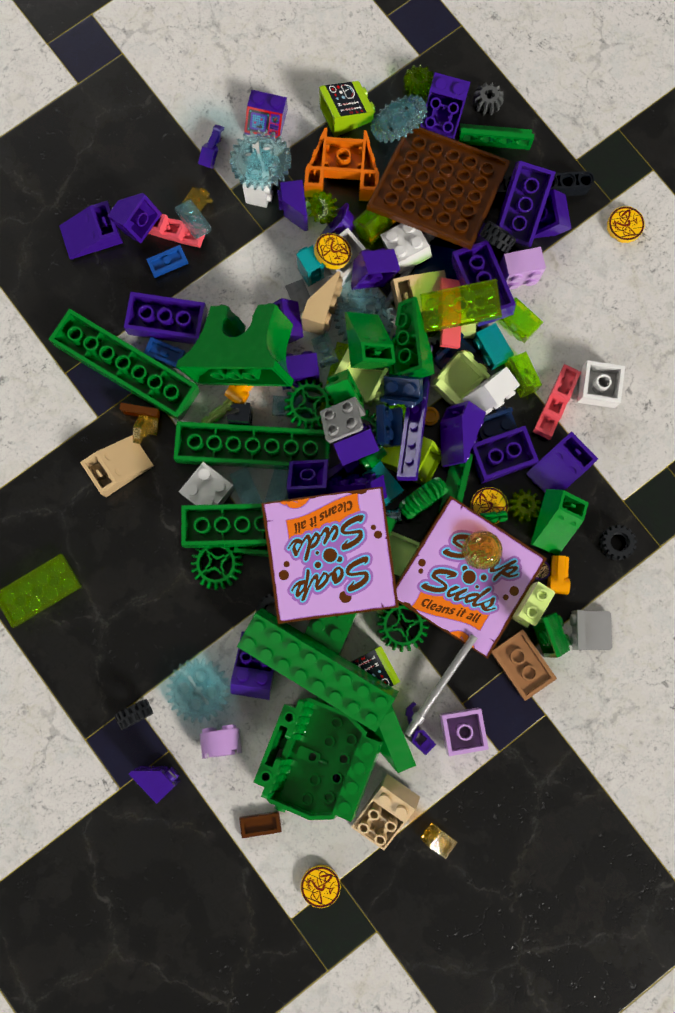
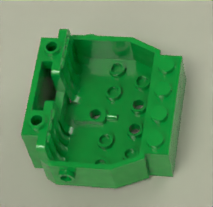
[253,697,384,822]

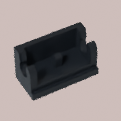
[227,403,253,426]

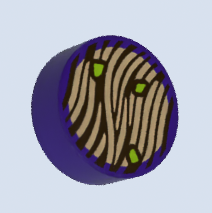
[535,562,551,580]

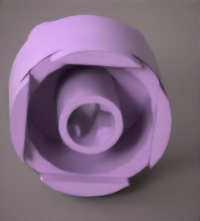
[200,724,242,759]

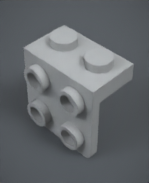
[320,397,365,443]
[570,610,612,650]

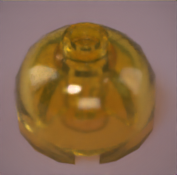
[462,530,503,570]

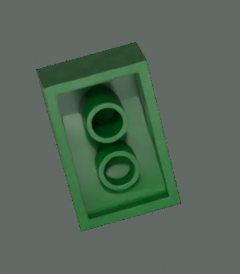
[533,612,571,658]

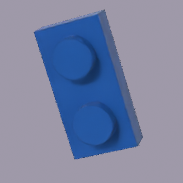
[146,245,189,278]
[144,337,186,370]

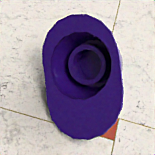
[320,203,358,236]

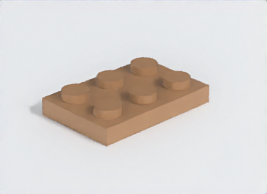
[491,629,557,701]

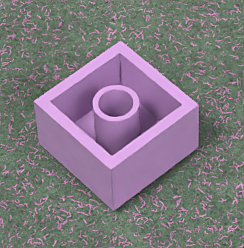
[499,247,546,290]
[439,707,489,756]

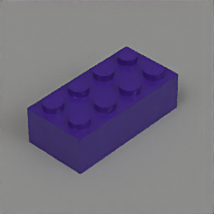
[496,161,556,247]
[451,240,516,327]
[124,292,208,345]

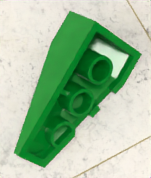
[389,296,435,378]
[365,705,416,773]

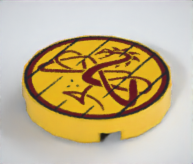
[607,206,645,243]
[314,233,352,270]
[470,487,508,524]
[300,865,341,908]

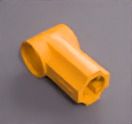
[224,385,254,404]
[547,555,570,595]

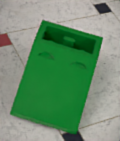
[345,312,396,370]
[531,489,589,556]

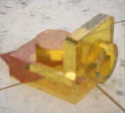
[181,187,213,217]
[133,415,158,444]
[421,823,457,859]

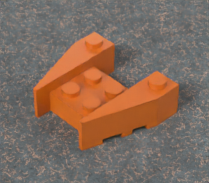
[304,128,379,201]

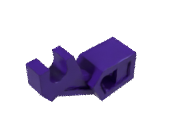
[198,124,225,169]
[405,701,436,755]

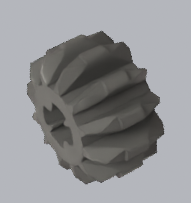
[473,82,504,115]

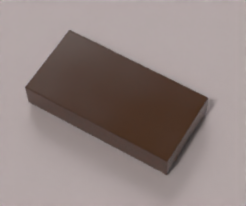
[119,403,161,420]
[239,811,282,838]

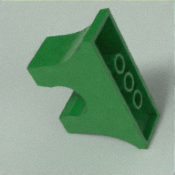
[176,303,294,387]

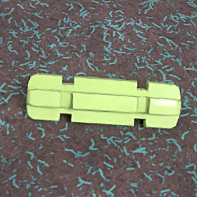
[201,399,233,423]

